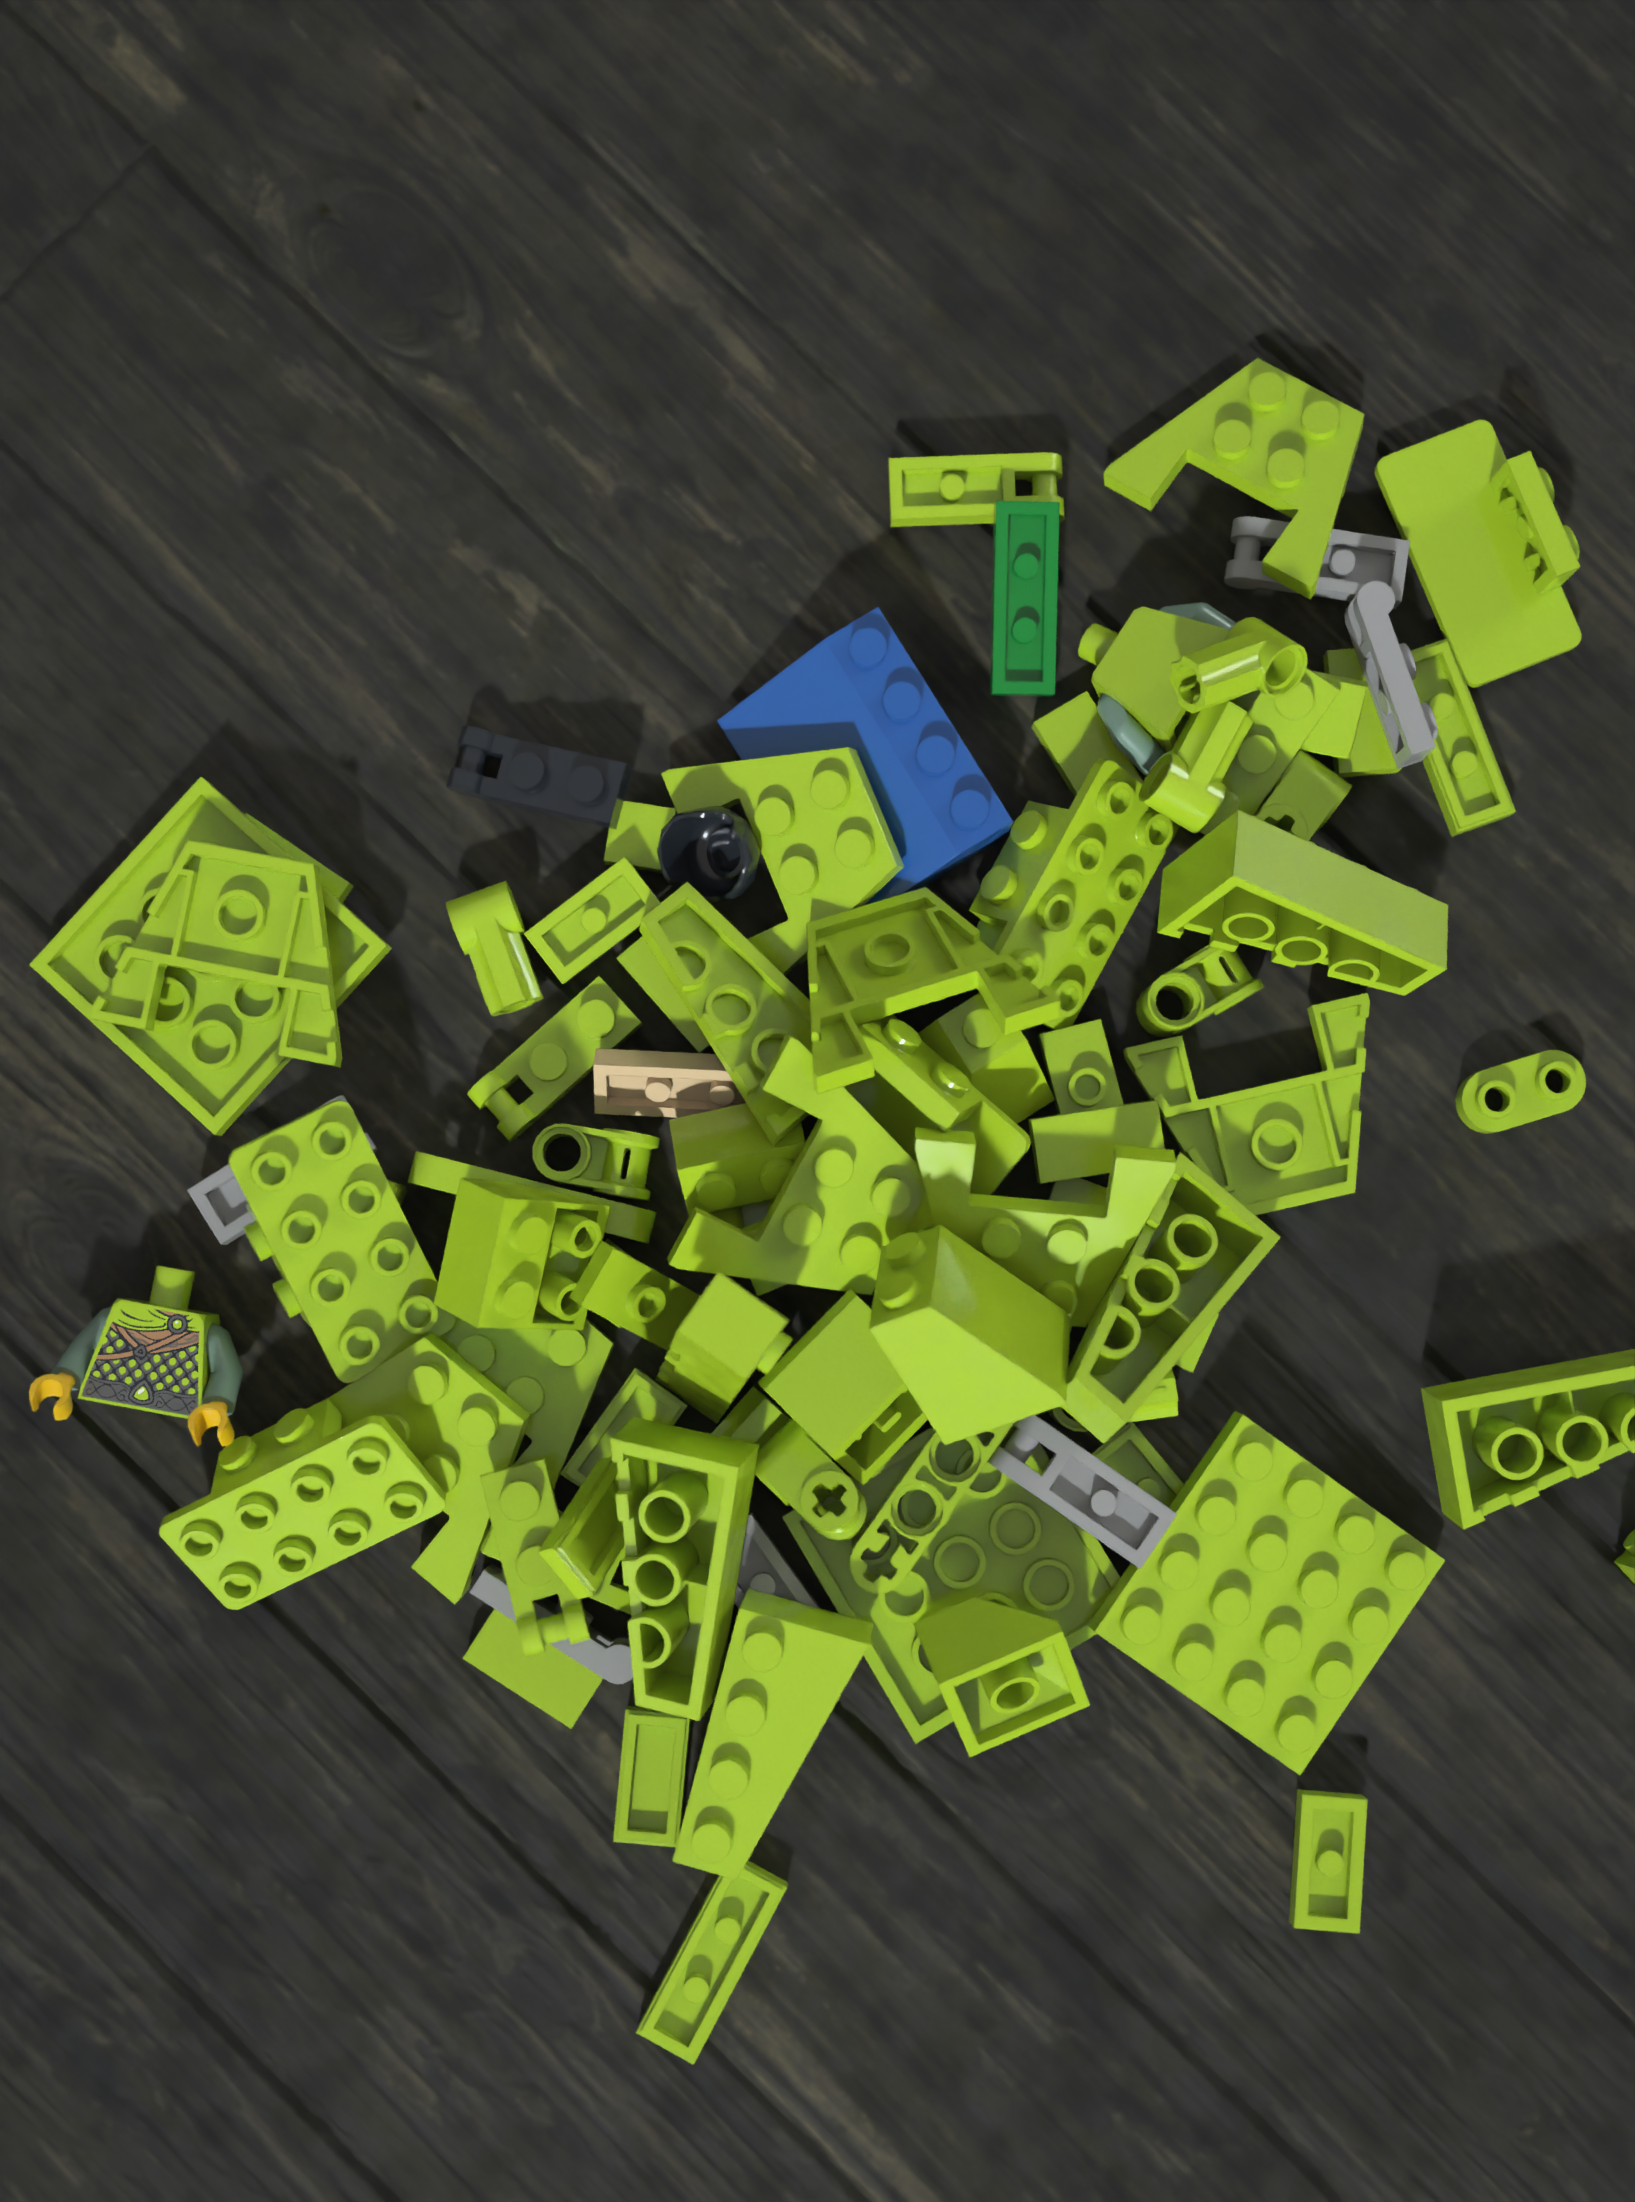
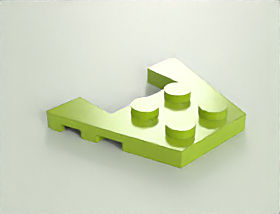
[1104,358,1364,599]
[661,747,905,976]
[89,840,342,1068]
[806,887,1061,1094]
[1123,993,1370,1215]
[667,1033,926,1295]
[915,1127,1176,1327]
[439,1316,615,1491]
[328,1332,531,1604]

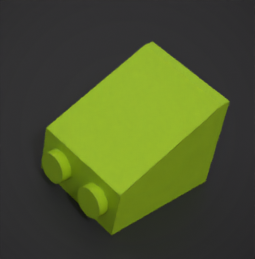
[869,1225,1070,1445]

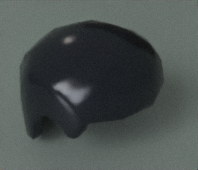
[657,806,761,902]

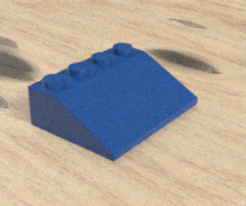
[717,607,1013,905]

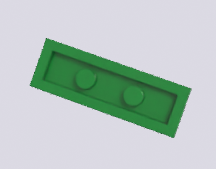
[990,501,1060,696]

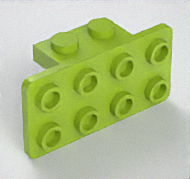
[1374,420,1582,688]
[969,759,1179,1031]
[843,1014,1031,1195]
[228,1100,455,1383]
[159,1398,446,1610]

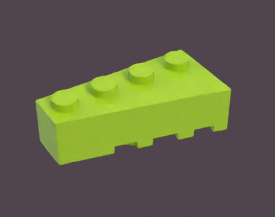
[1157,810,1448,996]
[1061,1152,1281,1444]
[655,1272,793,1424]
[1421,1349,1635,1530]
[610,1417,759,1721]
[672,1588,874,1880]

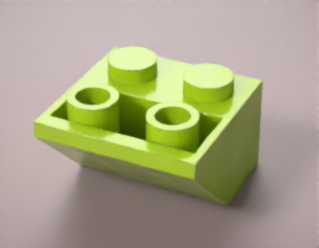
[669,1103,805,1229]
[434,1178,610,1330]
[758,1289,928,1486]

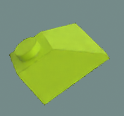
[918,993,1055,1124]
[913,1597,1090,1757]

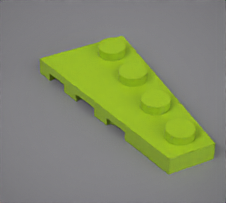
[639,882,812,1146]

